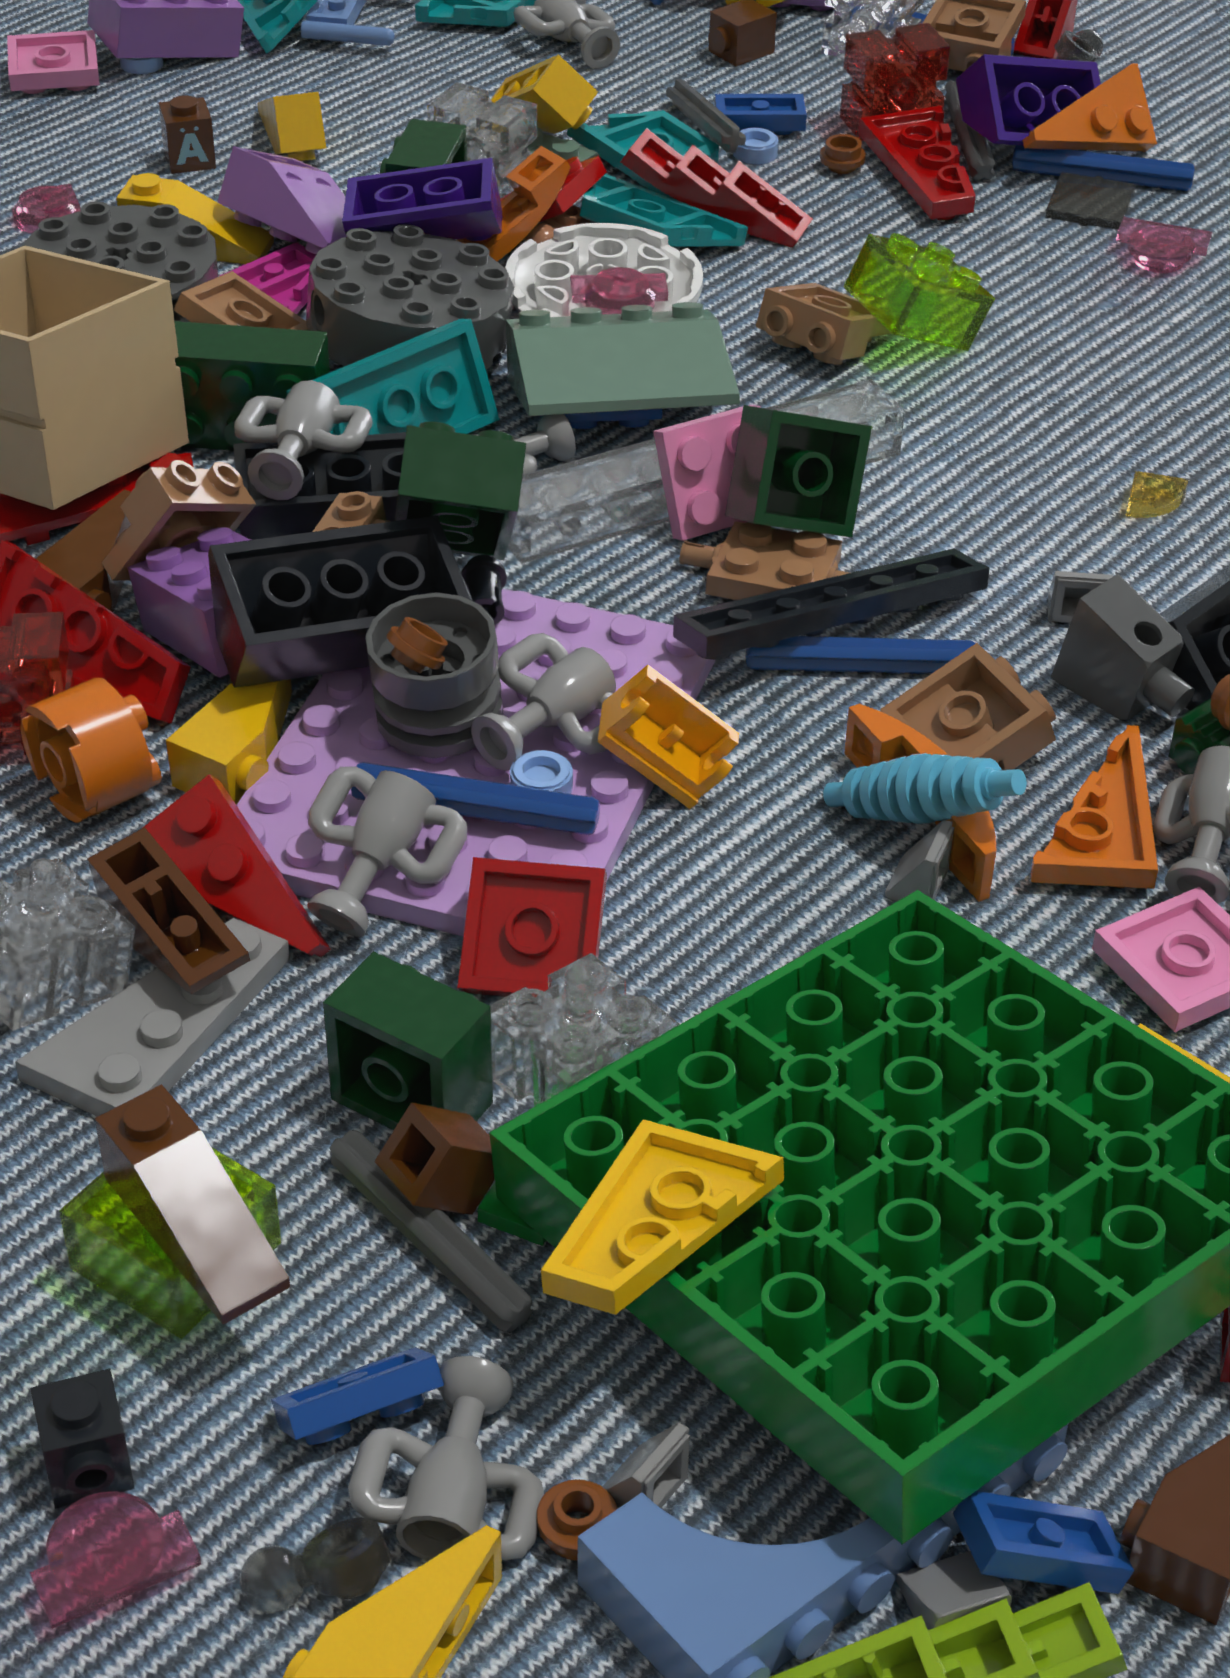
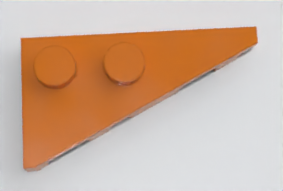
[1023,63,1157,152]
[1030,725,1158,889]

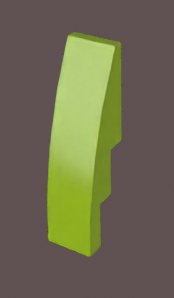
[769,1582,1128,1678]

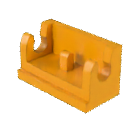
[597,665,739,809]

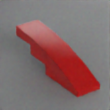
[620,128,813,248]

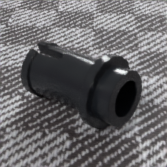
[461,555,507,625]

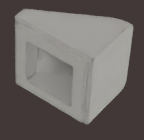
[1047,571,1113,623]
[885,820,954,901]
[602,1422,690,1509]
[896,1551,1012,1630]

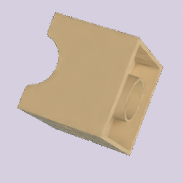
[0,246,189,510]

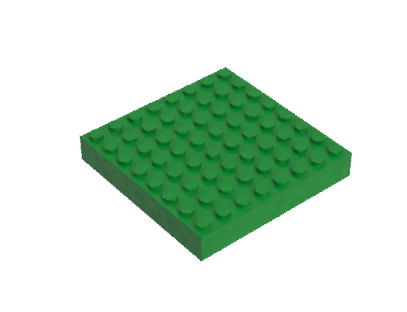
[489,890,1230,1545]

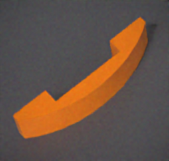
[457,146,571,262]
[844,704,997,902]

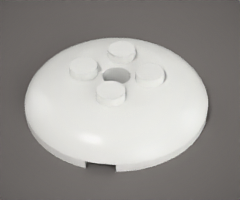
[505,223,703,317]

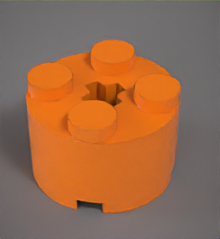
[20,678,162,823]

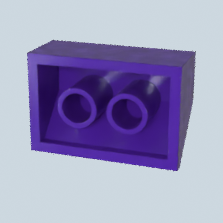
[956,54,1101,146]
[342,158,502,241]

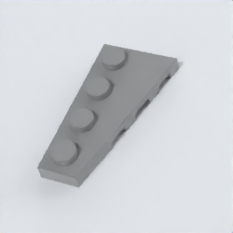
[15,918,290,1117]

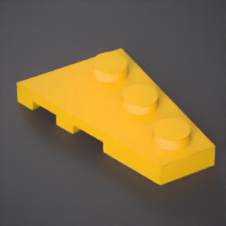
[541,1119,784,1315]

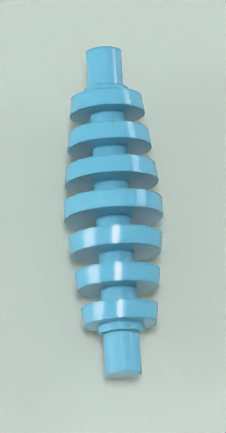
[823,753,1027,824]

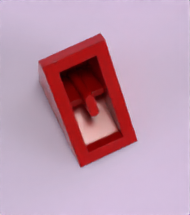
[1013,0,1077,59]

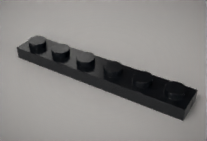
[673,548,989,660]

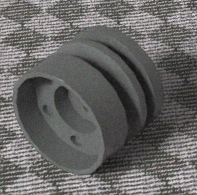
[365,593,503,758]

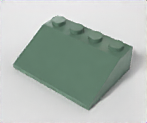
[506,302,740,416]

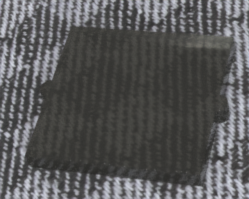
[1045,172,1136,230]

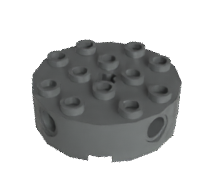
[21,201,219,322]
[306,224,514,370]

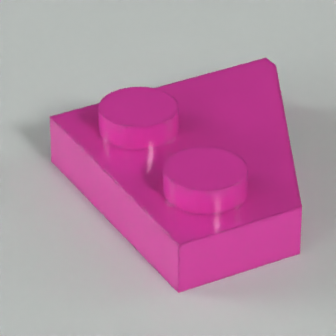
[219,242,316,314]

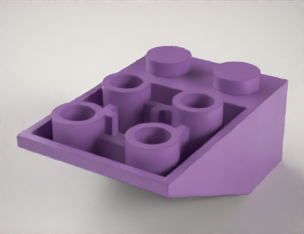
[217,146,346,255]

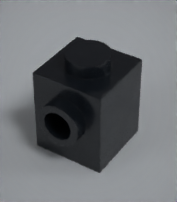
[30,1368,135,1509]

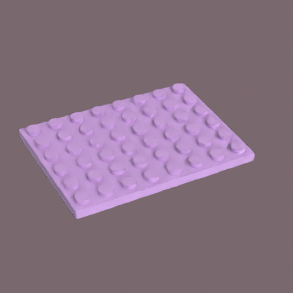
[236,589,715,936]

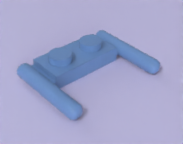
[301,0,395,46]

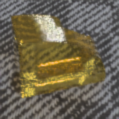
[1126,471,1189,518]

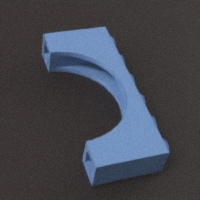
[578,1424,1068,1678]

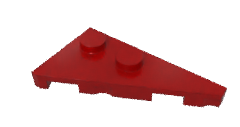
[143,774,331,957]

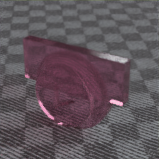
[12,183,81,233]
[1116,217,1213,273]
[570,267,668,315]
[30,1491,202,1629]

